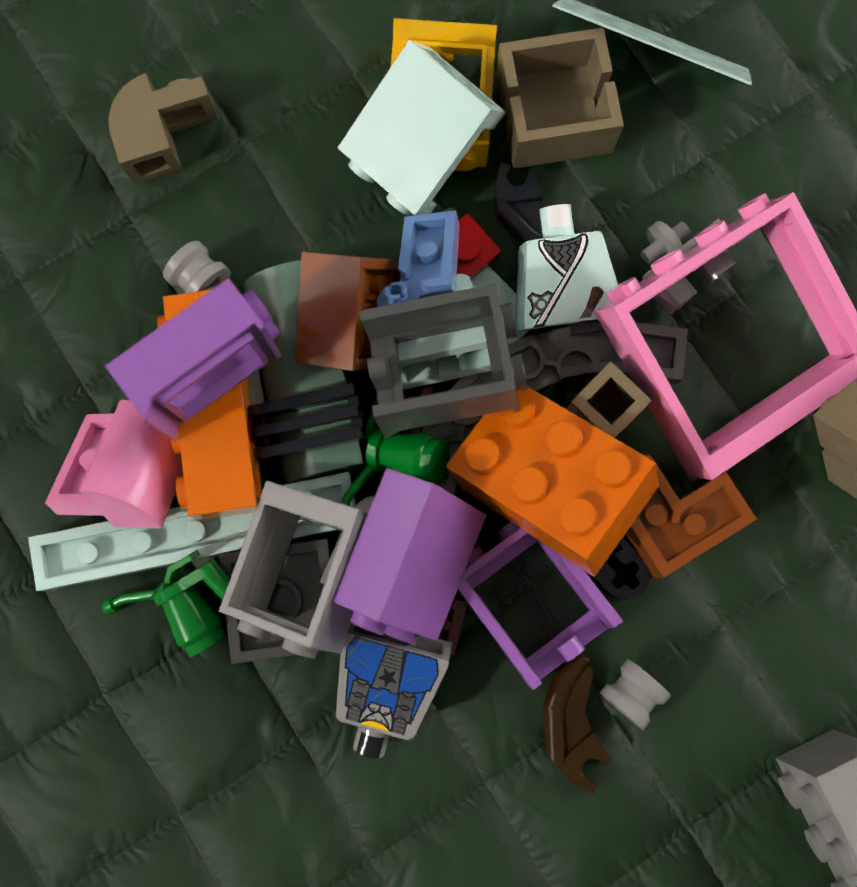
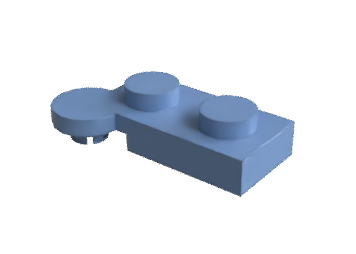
[377,210,460,307]

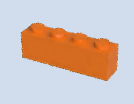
[157,289,263,520]

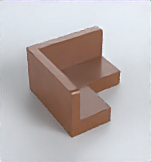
[295,252,401,371]
[623,453,757,579]

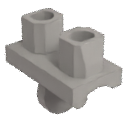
[640,218,736,314]

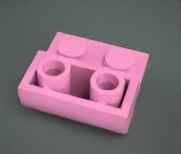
[45,400,183,528]

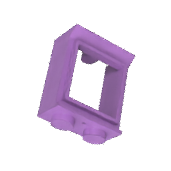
[105,278,282,441]
[457,522,623,690]

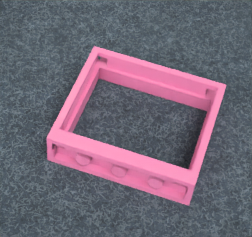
[594,192,857,480]

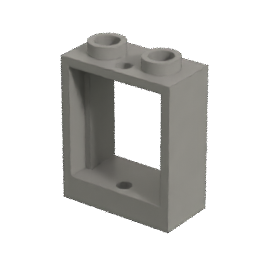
[219,480,368,659]

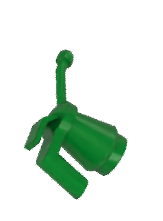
[340,409,450,506]
[101,550,231,657]

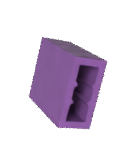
[332,468,487,644]

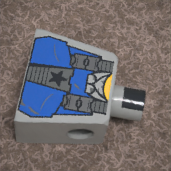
[336,623,452,758]

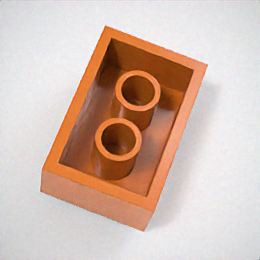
[446,386,659,577]

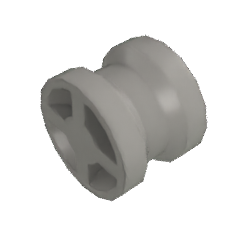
[163,241,231,293]
[599,659,671,730]

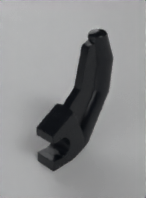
[494,162,583,243]

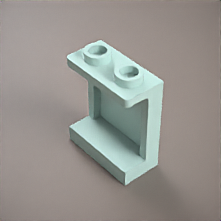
[338,40,506,216]

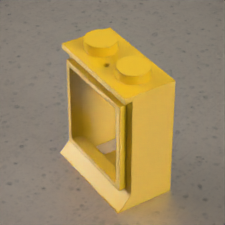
[391,18,497,171]

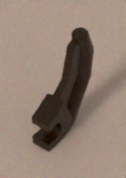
[543,653,611,794]

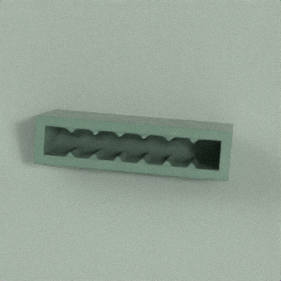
[243,260,366,485]

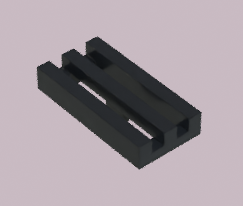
[248,383,367,461]

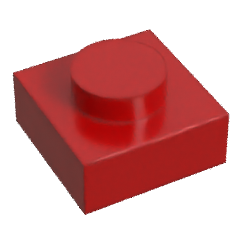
[457,213,501,281]

